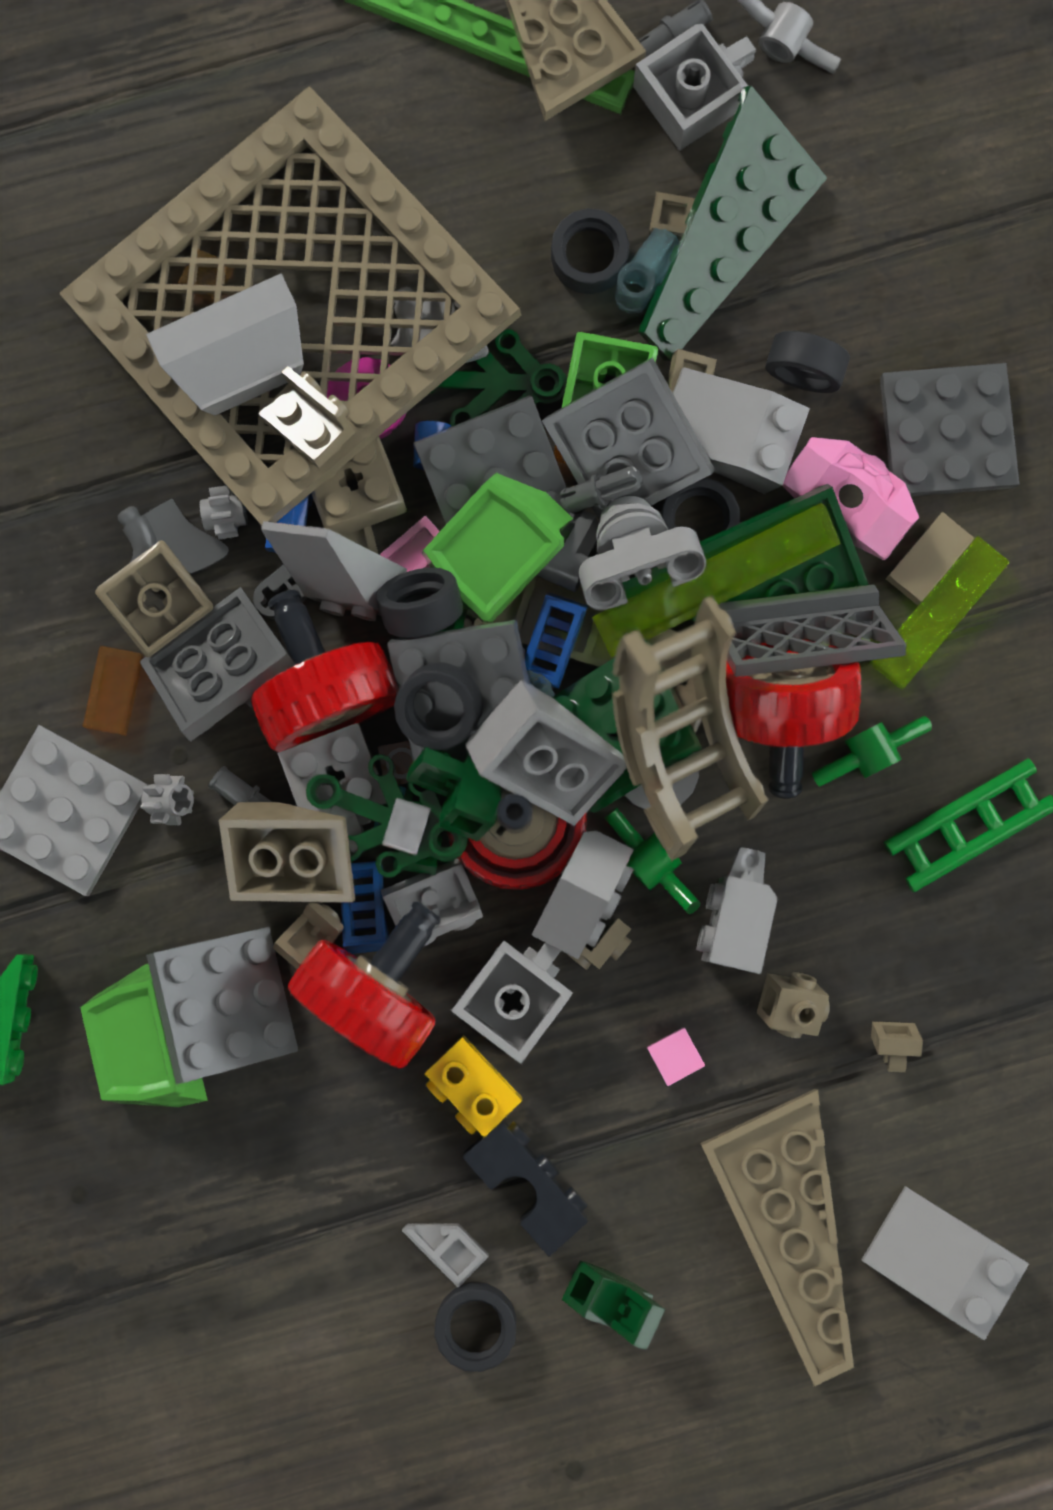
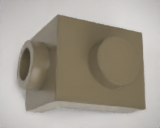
[273,902,344,969]
[567,918,632,970]

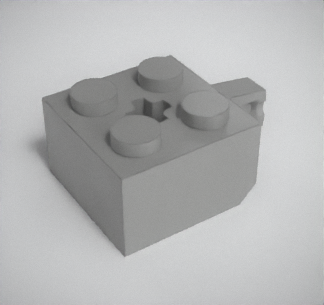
[633,24,756,151]
[278,723,388,853]
[532,831,633,959]
[696,847,777,974]
[451,940,573,1064]

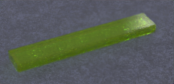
[592,503,841,657]

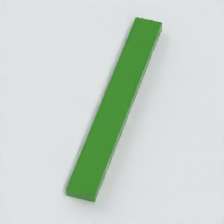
[344,0,635,114]

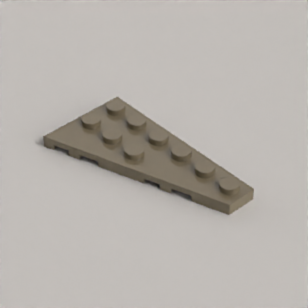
[505,0,646,121]
[700,1089,854,1386]

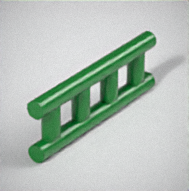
[883,758,1053,893]

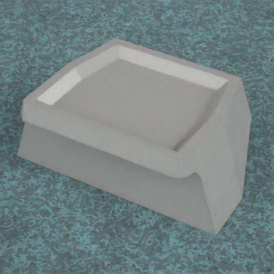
[146,273,304,415]

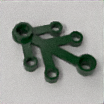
[428,329,567,427]
[306,754,468,877]

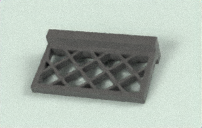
[717,585,906,677]

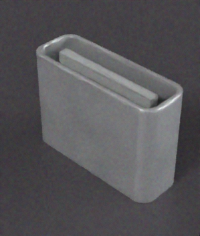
[382,798,431,855]

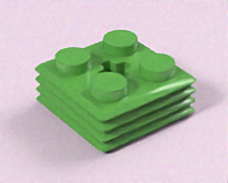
[562,332,658,408]

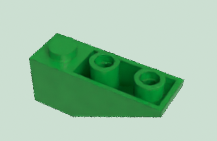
[0,954,38,1085]

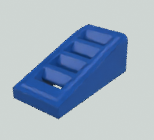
[524,593,589,689]
[341,861,389,954]

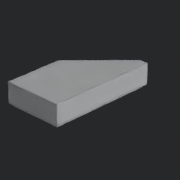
[402,1223,489,1288]

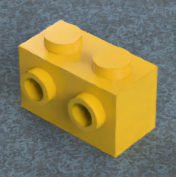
[425,1035,522,1137]

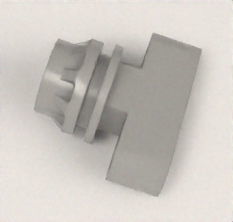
[578,496,706,610]

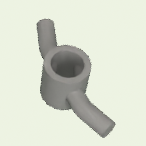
[738,0,841,74]

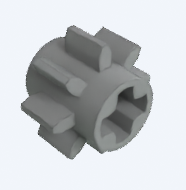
[200,486,248,539]
[141,774,194,825]

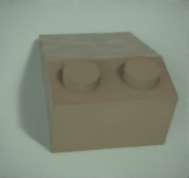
[219,802,355,902]

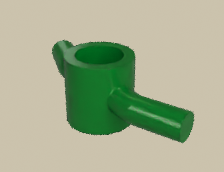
[812,716,932,787]
[604,807,700,914]

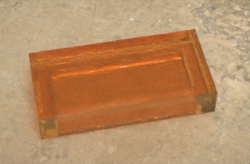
[82,646,144,736]

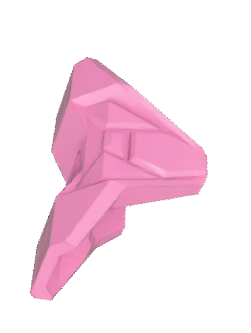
[782,437,920,560]

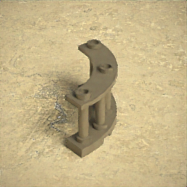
[612,596,768,861]

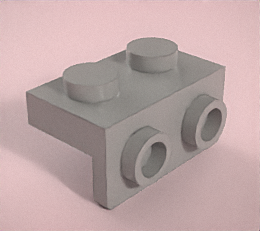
[381,859,483,946]

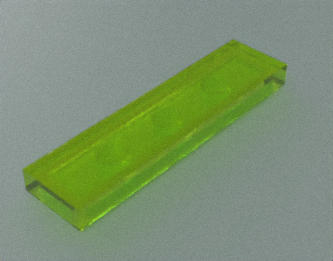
[870,536,1010,690]

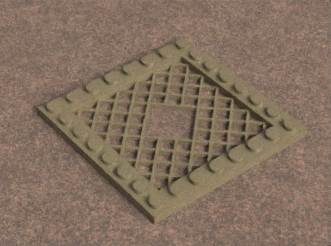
[59,86,521,526]

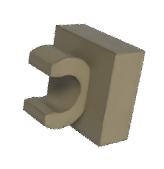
[871,1022,923,1072]

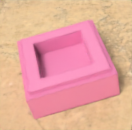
[647,1027,705,1086]

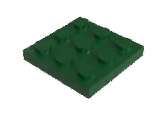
[551,638,702,813]

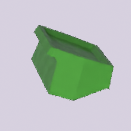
[422,472,573,623]
[80,964,208,1107]

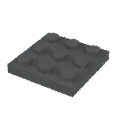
[542,357,715,519]
[880,363,1019,496]
[413,396,576,524]
[140,587,295,742]
[387,620,530,761]
[147,927,298,1084]

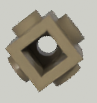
[757,972,830,1038]

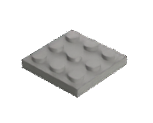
[0,725,149,896]

